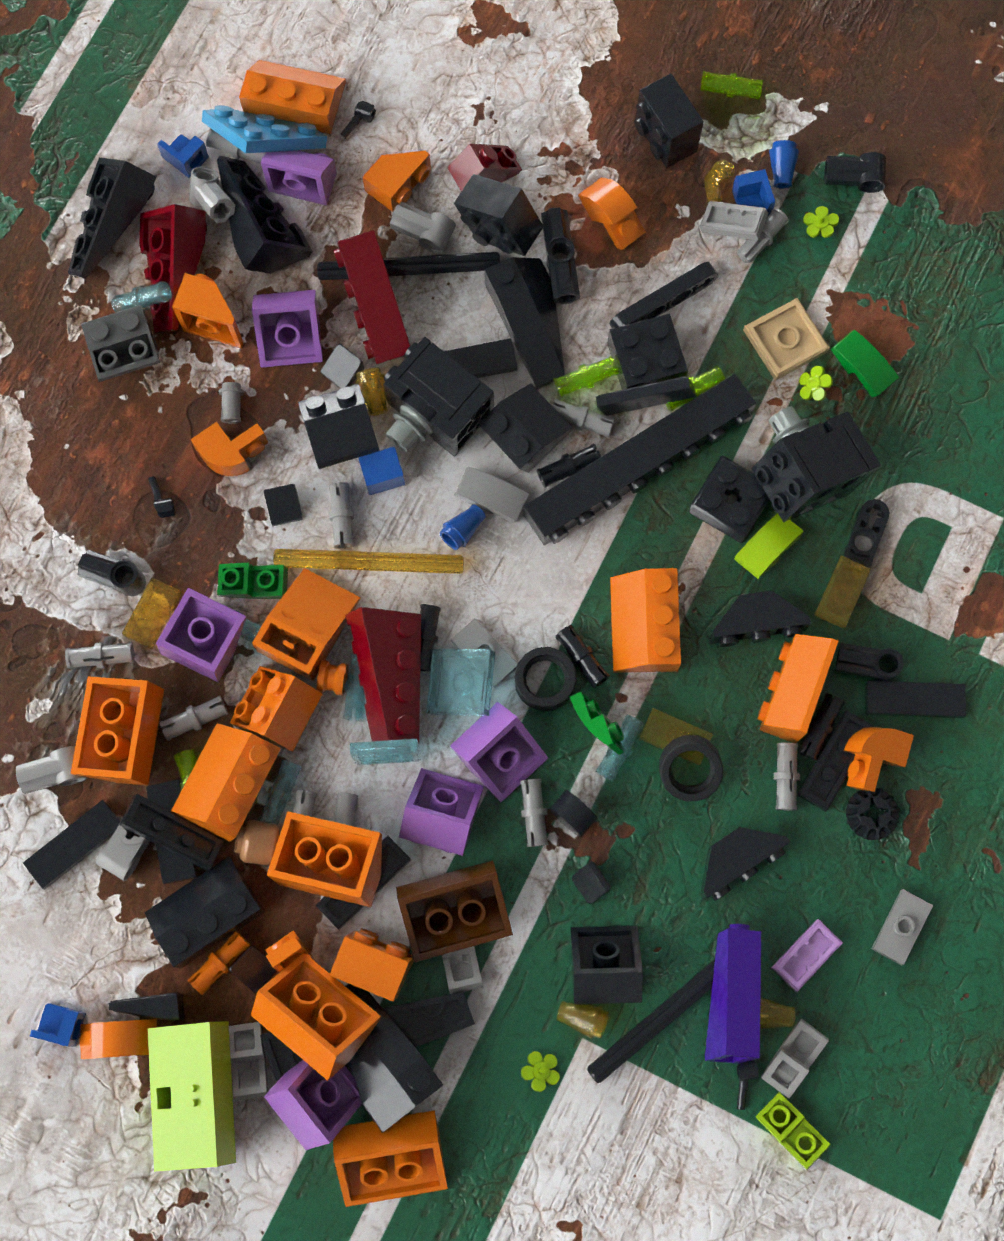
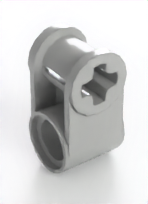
[96,825,150,881]

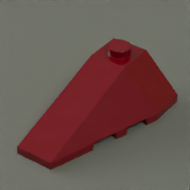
[139,204,207,333]

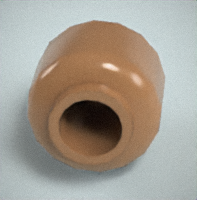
[234,820,280,866]

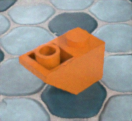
[362,151,431,212]

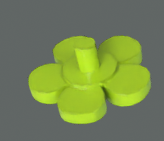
[803,206,839,238]
[799,366,833,401]
[521,1051,560,1092]

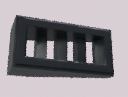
[108,992,185,1021]

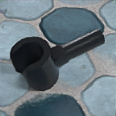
[340,101,376,139]
[148,476,175,518]
[737,1060,759,1110]

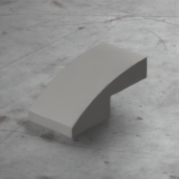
[454,467,529,523]
[442,946,483,994]
[761,1018,829,1099]
[229,1022,269,1101]

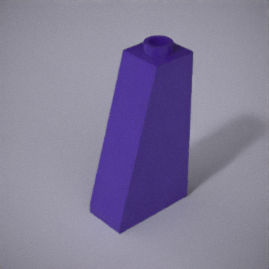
[705,924,761,1064]

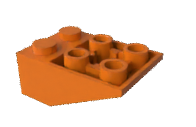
[252,568,361,681]

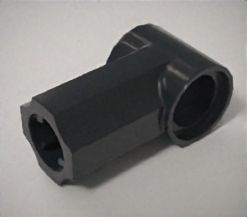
[824,152,886,193]
[77,550,146,597]
[835,643,904,681]

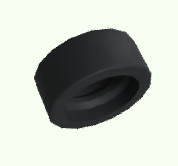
[515,647,577,711]
[659,735,723,801]

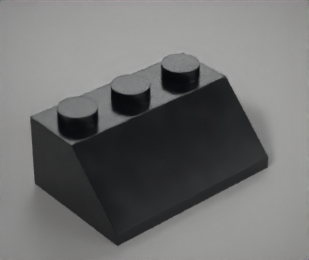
[145,856,265,969]

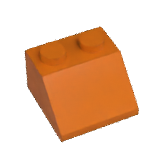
[172,273,244,349]

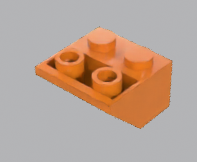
[230,666,323,752]
[329,928,414,1001]

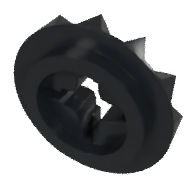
[846,788,900,840]

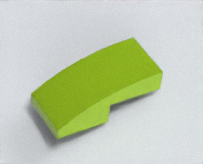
[734,513,804,579]
[756,1092,831,1170]

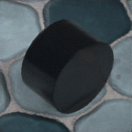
[549,790,598,838]

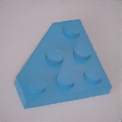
[202,105,327,153]

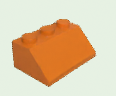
[239,60,346,134]
[610,568,681,673]
[757,634,839,743]
[71,676,165,786]
[171,723,281,842]
[267,811,382,907]
[251,953,381,1081]
[333,1110,448,1207]

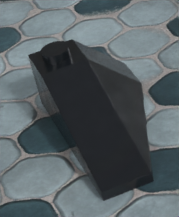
[217,156,313,274]
[68,157,157,279]
[484,257,565,390]
[345,984,443,1133]

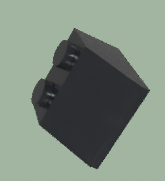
[478,383,573,473]
[298,384,380,469]
[571,926,643,1004]

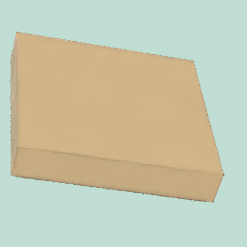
[743,298,830,381]

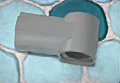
[189,167,235,223]
[390,202,456,254]
[16,746,87,794]

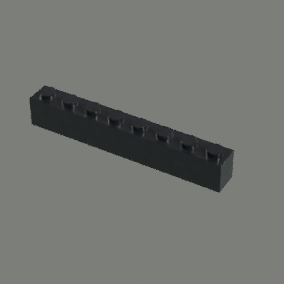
[523,373,756,545]

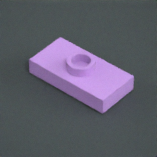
[771,919,843,992]

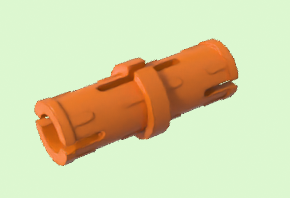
[188,931,251,995]

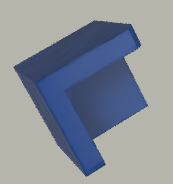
[157,134,209,178]
[732,169,775,216]
[359,446,405,495]
[30,1003,86,1047]

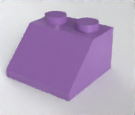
[261,150,337,206]
[252,290,323,367]
[156,588,246,682]
[450,702,548,802]
[399,768,484,856]
[264,1060,362,1150]

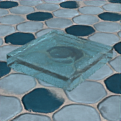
[426,649,495,716]
[350,739,421,765]

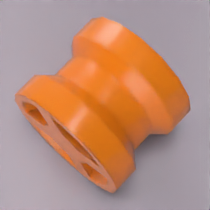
[316,660,349,696]

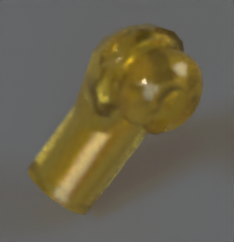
[704,160,735,203]

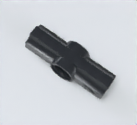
[541,207,580,305]

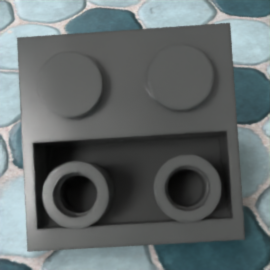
[81,305,160,382]

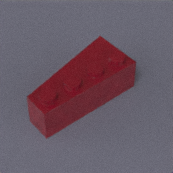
[333,230,410,364]
[346,607,421,749]

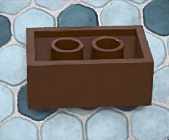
[396,860,513,962]

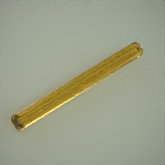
[273,549,464,574]

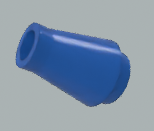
[769,140,799,189]
[440,504,486,550]

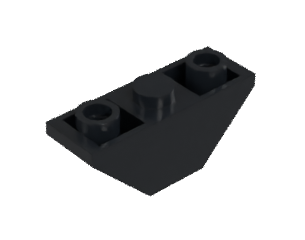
[710,590,811,647]
[700,827,790,901]

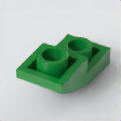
[831,330,899,397]
[217,563,288,599]
[570,692,625,755]

